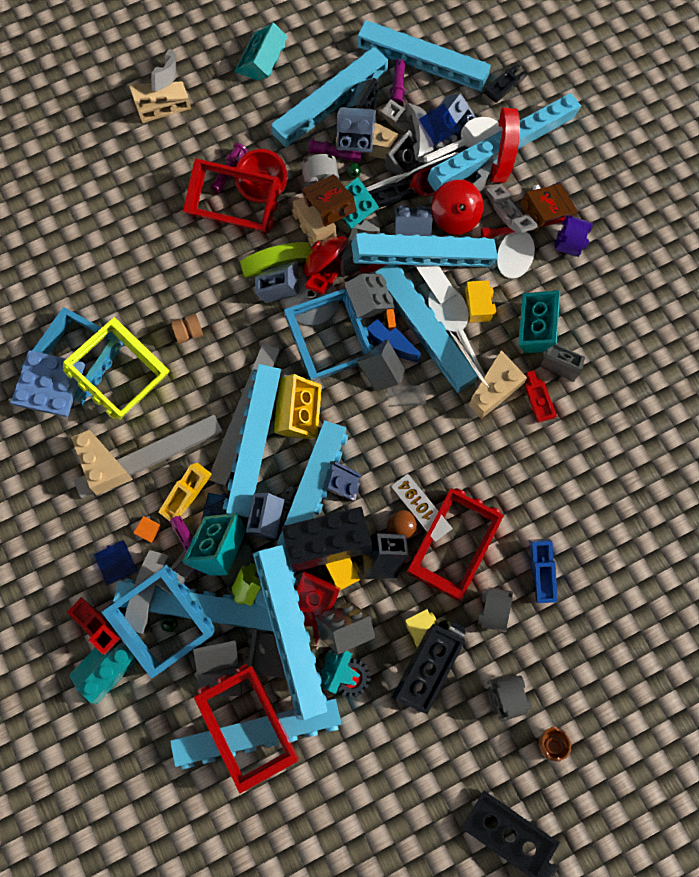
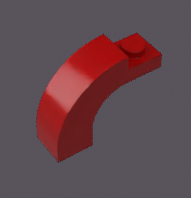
[66,597,121,655]

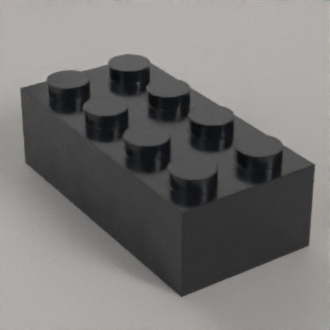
[281,506,372,572]

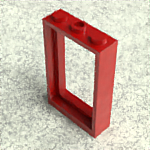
[183,158,282,234]
[406,488,504,602]
[193,664,299,794]

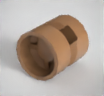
[171,313,204,344]

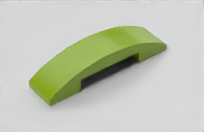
[240,242,311,278]

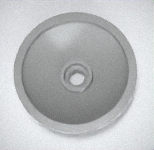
[285,276,339,326]

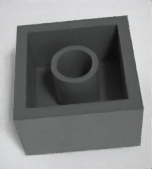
[345,274,395,318]
[316,602,375,654]

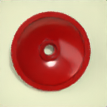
[235,149,288,203]
[431,179,484,235]
[304,236,348,277]

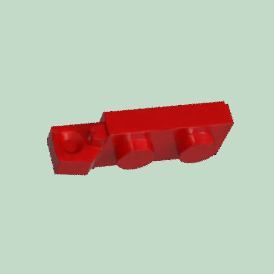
[524,370,557,423]

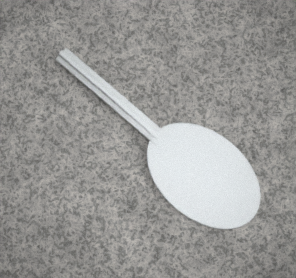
[423,117,502,163]
[366,152,459,191]
[497,185,541,279]
[428,289,485,380]

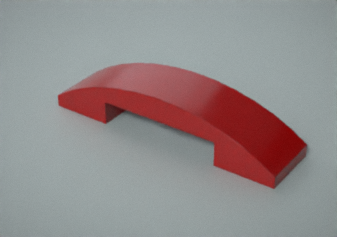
[490,107,520,183]
[305,248,345,294]

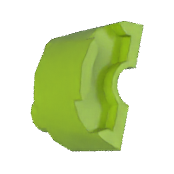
[232,563,261,606]

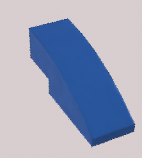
[367,319,421,362]
[529,538,558,603]

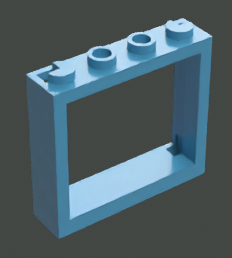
[284,288,374,382]
[21,307,123,405]
[102,564,215,679]

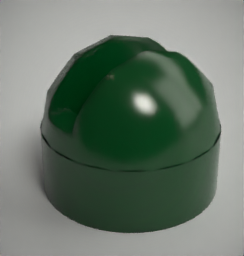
[345,163,361,179]
[160,615,178,632]

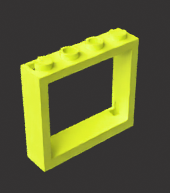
[63,317,169,421]

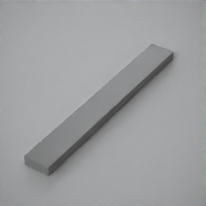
[208,344,280,487]
[73,415,223,499]

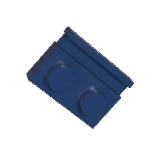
[323,461,362,501]

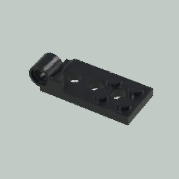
[392,618,466,714]
[461,790,560,877]

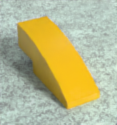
[158,463,212,521]

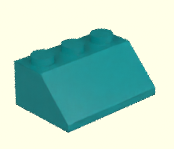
[235,22,288,81]
[518,290,560,353]
[182,513,247,576]
[69,639,138,704]

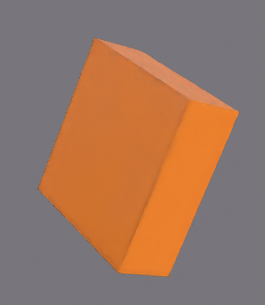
[384,309,396,332]
[134,516,161,543]

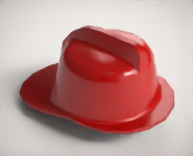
[409,165,437,197]

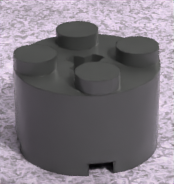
[478,587,513,632]
[487,673,532,722]

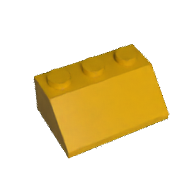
[274,374,322,439]

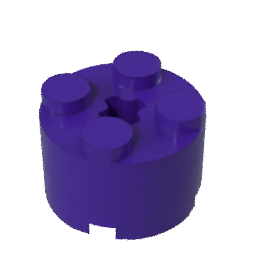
[554,215,593,257]

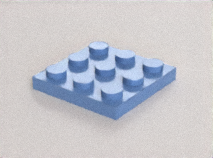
[10,350,85,418]

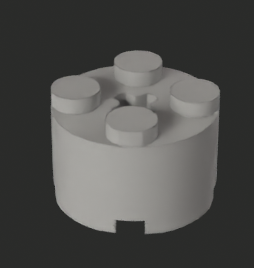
[301,154,339,187]

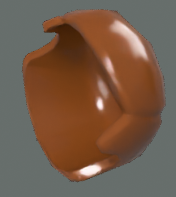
[387,510,418,540]
[539,726,571,762]

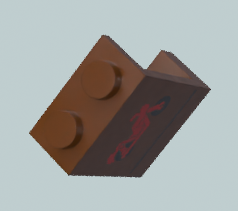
[302,174,357,227]
[519,183,578,232]

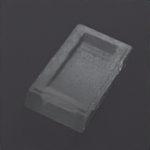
[387,385,426,407]

